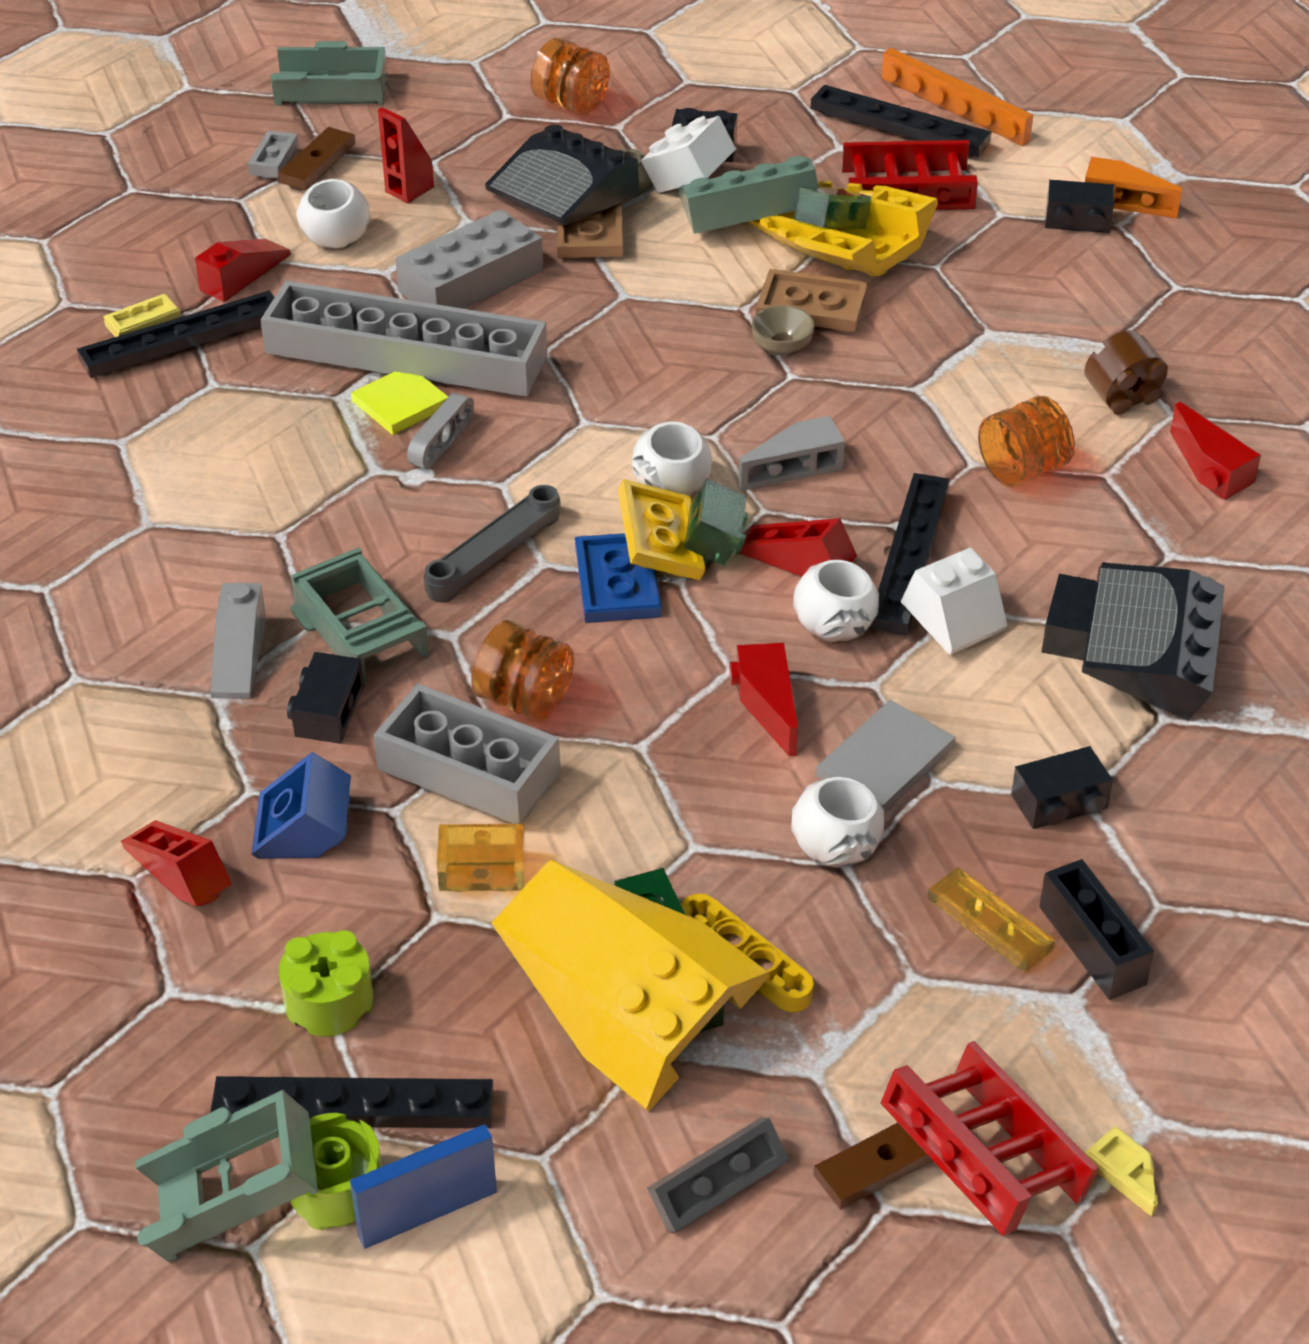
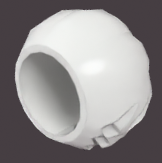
[297,179,370,249]
[632,422,712,496]
[793,560,879,642]
[791,777,884,868]

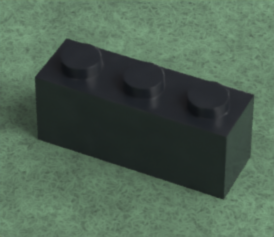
[1039,859,1154,1000]

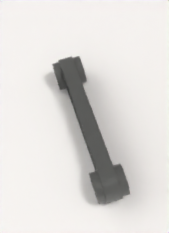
[423,485,561,602]

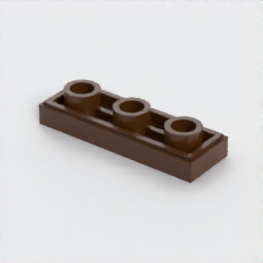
[278,127,356,190]
[814,1122,933,1210]

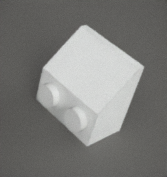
[901,547,1007,655]

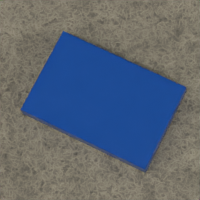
[575,533,661,623]
[350,1125,497,1249]

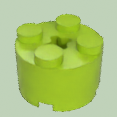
[278,930,374,1036]
[290,1113,382,1230]

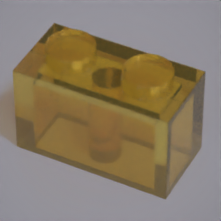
[436,824,526,892]

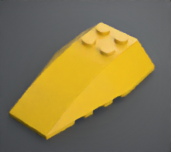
[748,181,938,276]
[491,859,770,1112]

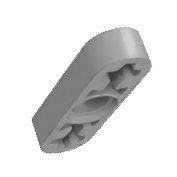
[407,393,474,469]

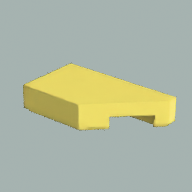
[1085,1126,1158,1216]

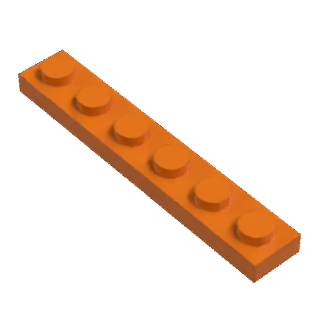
[881,48,1033,146]

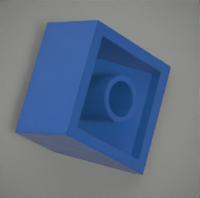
[251,752,351,859]

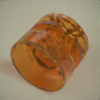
[531,37,610,115]
[978,395,1075,488]
[471,620,574,722]

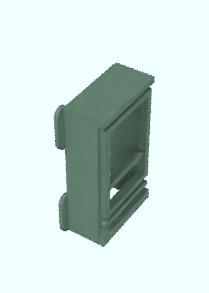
[271,41,387,105]
[291,547,429,683]
[135,1090,318,1262]

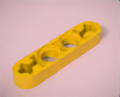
[681,893,814,1012]

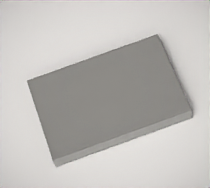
[816,700,956,813]

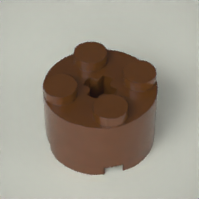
[1084,330,1168,415]

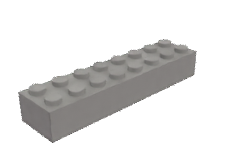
[261,280,548,397]

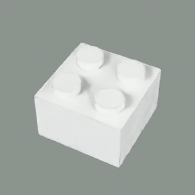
[641,116,736,193]

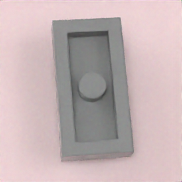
[248,130,299,178]

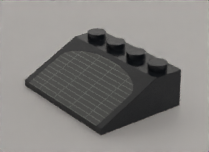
[485,125,640,225]
[1081,562,1225,721]

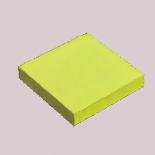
[351,371,448,435]

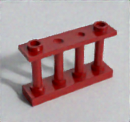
[842,140,978,210]
[880,1041,1099,1236]

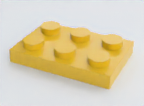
[617,479,706,580]

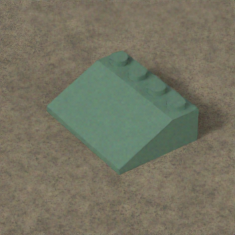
[678,156,821,234]

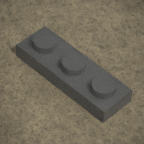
[647,1117,789,1232]

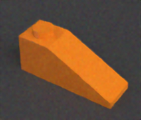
[1085,156,1182,218]

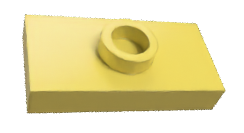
[103,294,181,337]

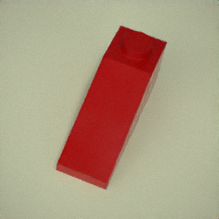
[378,107,434,204]
[195,239,291,302]
[1170,401,1261,500]
[733,518,857,576]
[729,642,798,756]
[120,820,232,907]

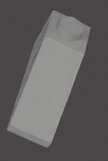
[739,416,845,491]
[210,582,266,699]

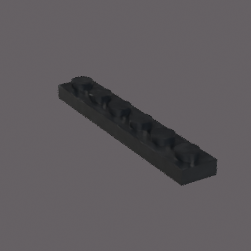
[810,85,992,157]
[77,290,275,378]
[869,473,950,636]
[210,1076,494,1128]

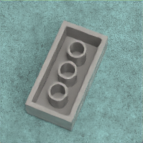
[395,209,543,309]
[374,683,561,826]

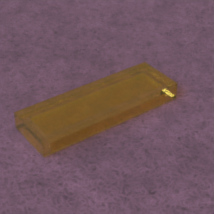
[928,867,1055,973]

